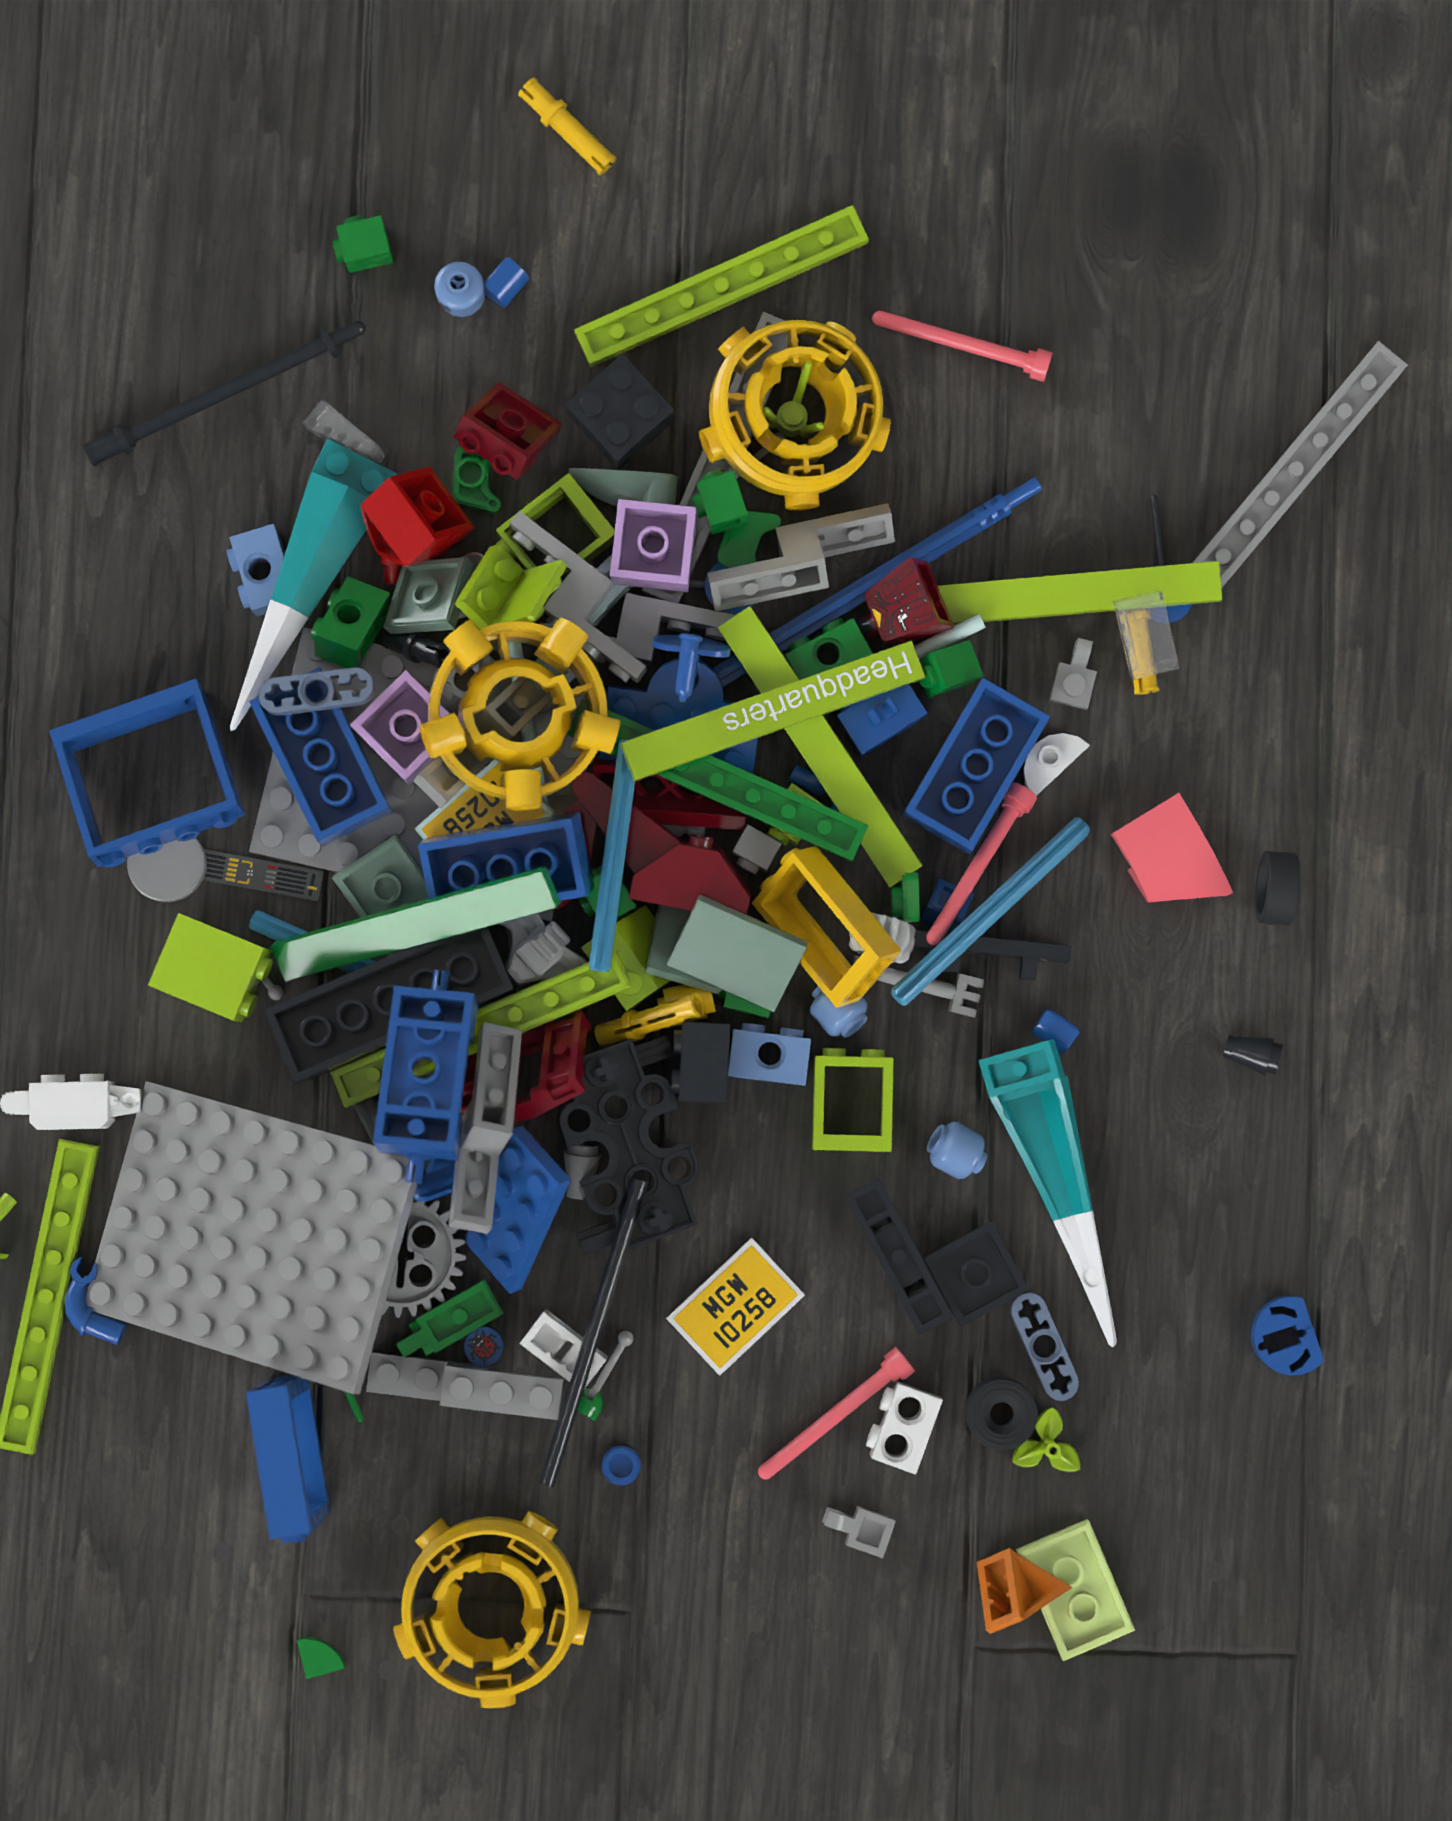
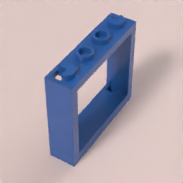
[49,679,245,868]
[246,1375,331,1544]

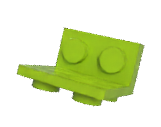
[454,544,567,629]

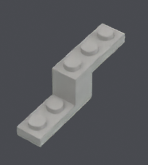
[707,503,895,612]
[510,511,647,683]
[540,593,735,666]
[413,658,575,808]
[449,1022,522,1234]
[366,1352,564,1420]

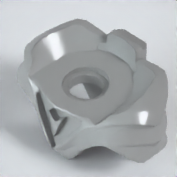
[498,913,587,986]

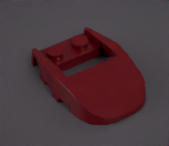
[461,1010,591,1123]

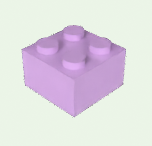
[610,499,697,592]
[350,670,449,786]

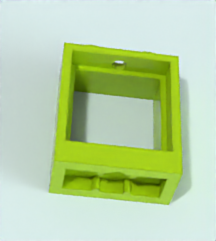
[496,473,615,585]
[812,1048,893,1152]

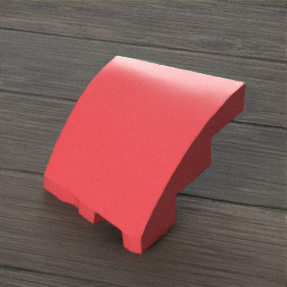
[1111,793,1233,903]

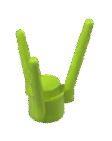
[762,361,824,438]

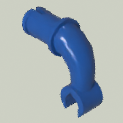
[64,1258,127,1345]

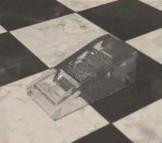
[303,400,385,463]

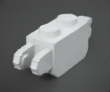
[0,1074,142,1130]

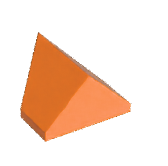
[977,1548,1073,1634]

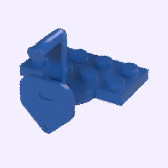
[599,634,758,774]
[413,1126,571,1294]

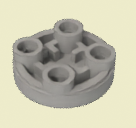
[127,838,207,902]

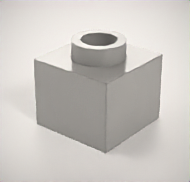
[732,825,782,875]

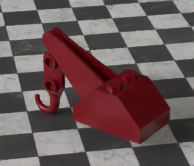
[549,771,751,915]

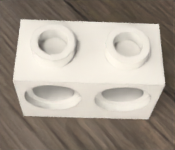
[520,1309,608,1388]
[866,1381,943,1475]

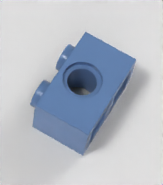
[226,524,285,617]
[728,1023,811,1086]

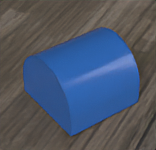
[484,257,530,308]
[1030,1007,1080,1054]

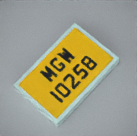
[414,760,554,840]

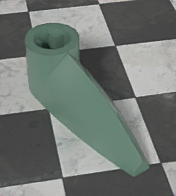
[569,468,678,506]

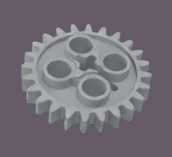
[382,1199,466,1318]

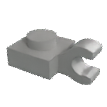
[1049,638,1097,710]
[822,1506,896,1558]

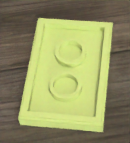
[1016,1519,1135,1661]

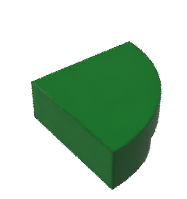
[297,1637,346,1679]

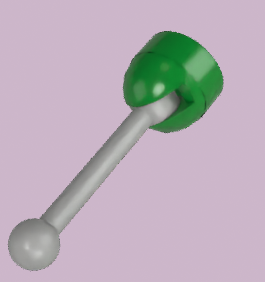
[578,1331,634,1421]

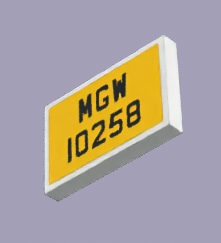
[666,1237,805,1376]

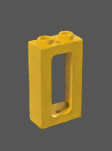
[752,846,902,1008]

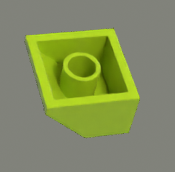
[581,905,672,1011]

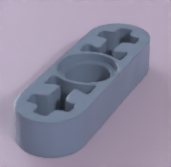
[259,668,375,715]
[1010,1292,1079,1401]

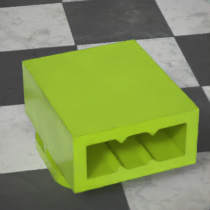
[148,913,273,1023]

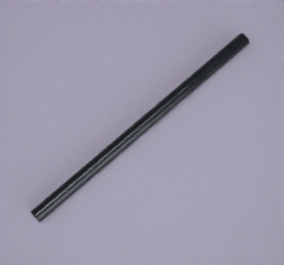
[539,1178,648,1488]

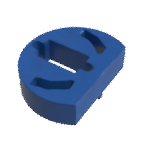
[1251,1296,1324,1375]

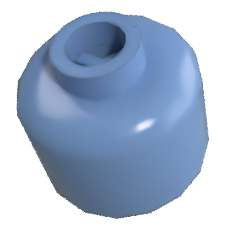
[434,261,486,317]
[810,986,868,1038]
[927,1122,987,1179]

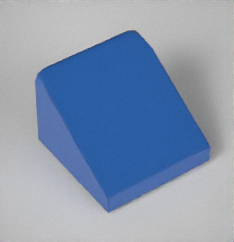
[920,878,974,933]

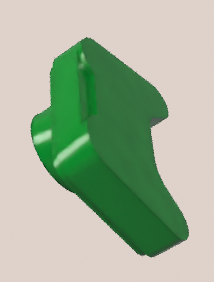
[452,446,502,514]
[718,511,781,569]
[890,872,920,922]

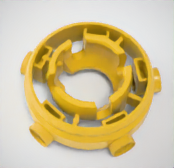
[699,320,891,510]
[419,617,620,810]
[393,1511,591,1708]

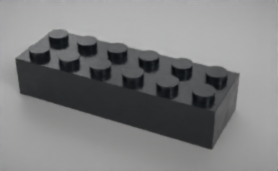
[264,926,516,1084]

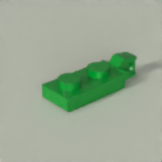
[396,1279,504,1357]

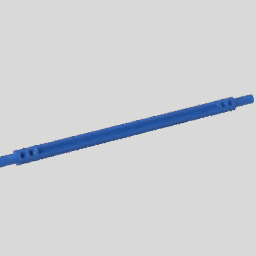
[694,477,1042,688]

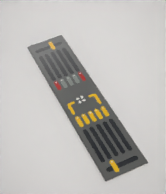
[203,849,324,901]

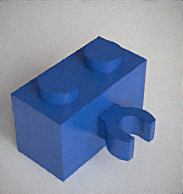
[835,684,927,759]

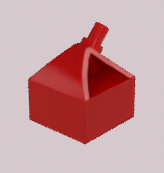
[360,466,475,584]

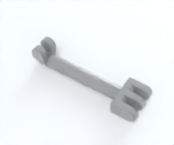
[852,955,984,1018]

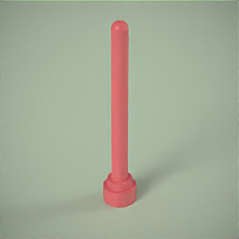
[872,311,1053,382]
[926,783,1037,945]
[758,1346,915,1480]

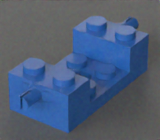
[373,970,478,1184]

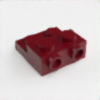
[453,382,562,480]

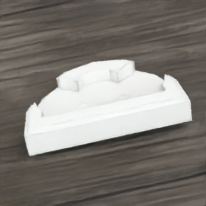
[1023,733,1090,796]

